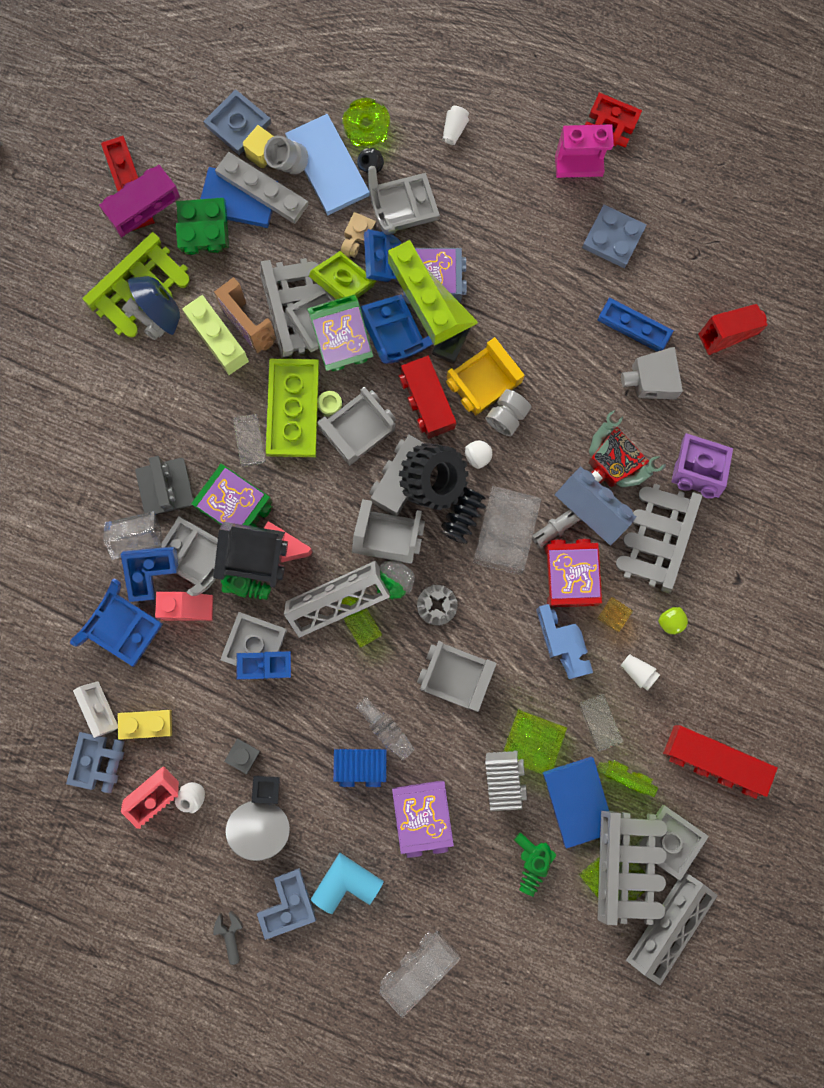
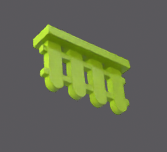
[82,232,190,338]

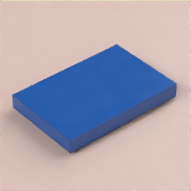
[200,167,278,228]
[542,757,609,849]

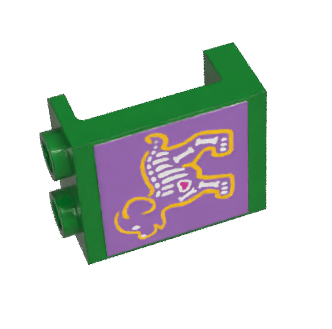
[307,295,373,371]
[191,464,273,527]

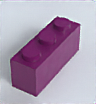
[99,164,180,238]

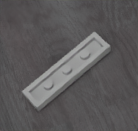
[215,152,308,224]

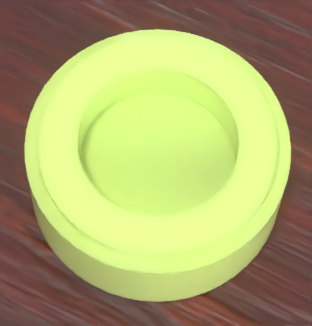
[318,391,342,417]

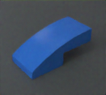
[236,651,291,680]

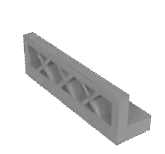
[284,561,390,638]
[626,873,718,985]

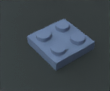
[203,89,271,155]
[582,205,646,269]

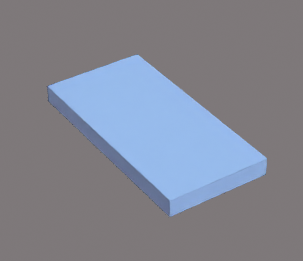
[285,114,370,216]

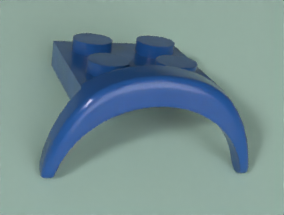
[360,294,433,364]
[70,578,163,667]

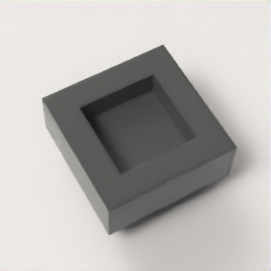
[224,738,261,774]

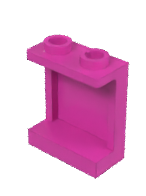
[555,125,614,178]

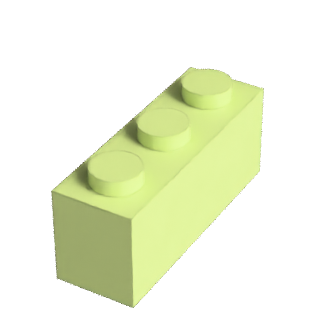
[182,295,249,375]

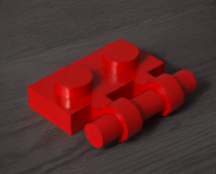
[585,92,642,148]

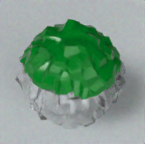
[376,560,415,600]

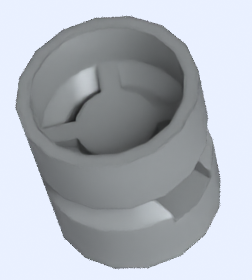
[264,135,308,175]
[486,389,531,437]

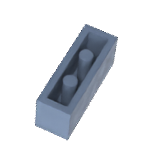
[555,466,637,546]

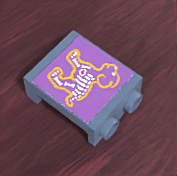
[403,248,467,304]

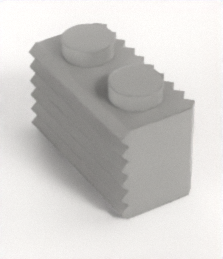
[485,751,527,811]

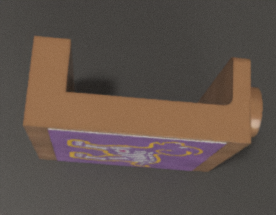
[214,277,276,353]

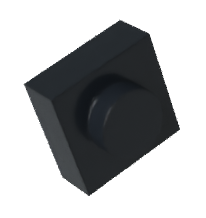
[251,776,280,804]

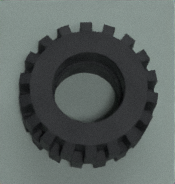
[399,443,469,510]

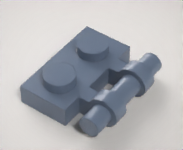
[66,732,125,793]

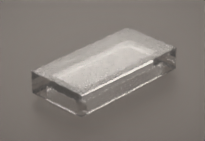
[233,414,266,467]
[579,694,623,752]

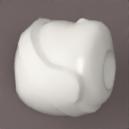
[465,441,492,469]
[175,782,205,813]

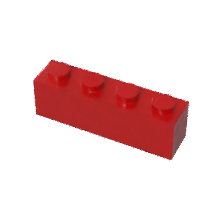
[663,725,778,799]

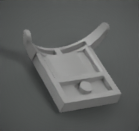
[368,166,440,235]
[159,517,218,596]

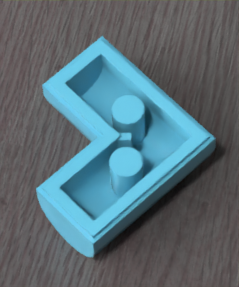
[311,853,384,914]

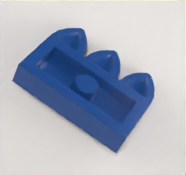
[364,229,401,282]

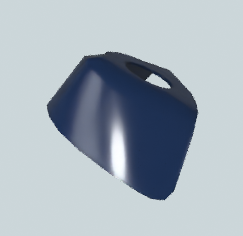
[128,276,180,335]

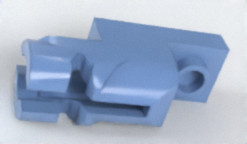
[536,604,593,679]

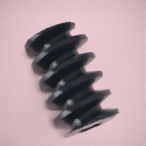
[440,487,486,544]

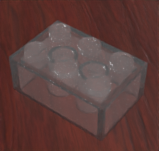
[472,486,542,575]

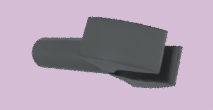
[213,911,244,965]

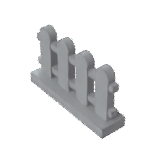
[260,258,323,359]
[616,484,703,594]
[598,811,667,925]

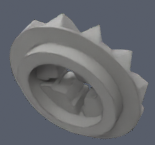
[417,585,457,625]

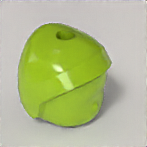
[658,607,688,635]

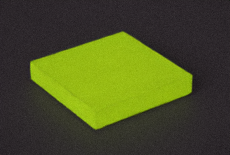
[309,251,376,300]

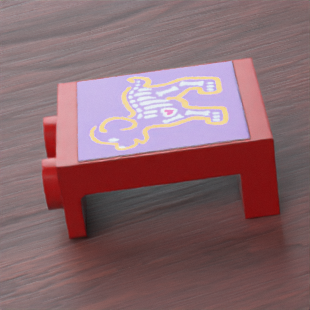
[545,539,602,608]

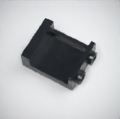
[213,522,288,588]

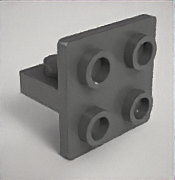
[135,456,194,517]

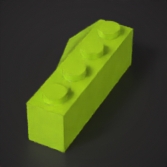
[388,240,478,346]

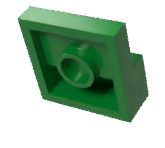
[176,197,229,255]

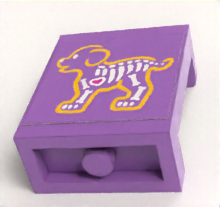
[392,781,454,858]

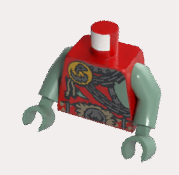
[588,410,666,487]

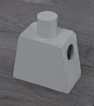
[621,347,683,399]

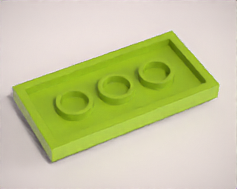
[266,359,319,457]

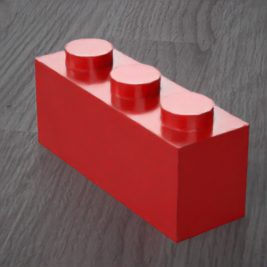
[398,355,456,439]

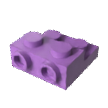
[671,433,733,498]

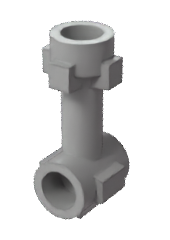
[122,298,165,340]

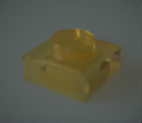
[597,597,633,633]

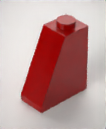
[698,304,768,355]

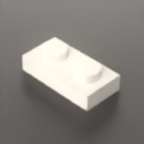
[73,681,118,738]

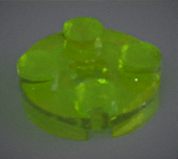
[343,98,390,146]

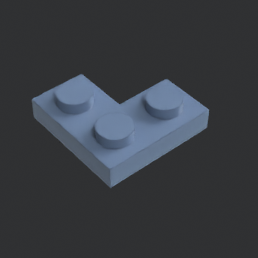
[257,868,317,940]

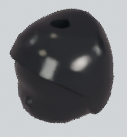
[357,147,384,173]

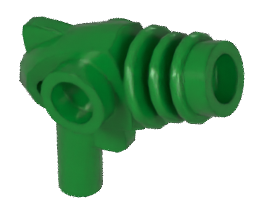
[220,575,271,600]
[514,832,556,897]

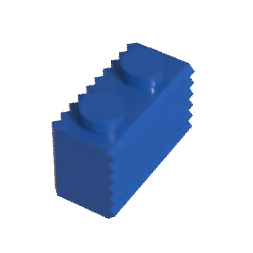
[333,749,387,787]

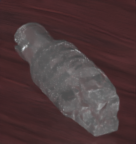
[355,697,414,761]

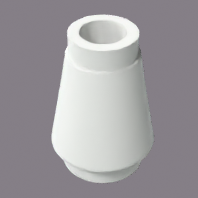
[442,106,469,145]
[621,654,660,691]

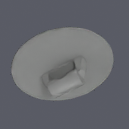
[226,801,290,861]

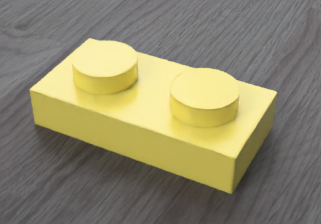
[118,710,172,739]

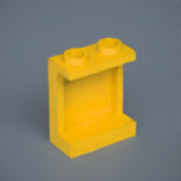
[446,337,525,416]

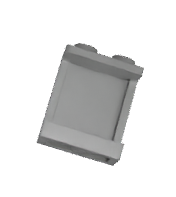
[317,387,396,466]
[352,499,425,563]
[417,641,496,712]

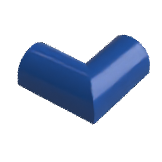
[121,547,178,602]

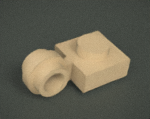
[341,212,376,258]

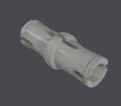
[531,509,581,549]

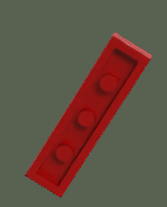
[101,136,155,231]

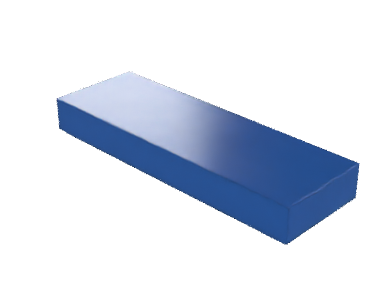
[597,297,674,352]

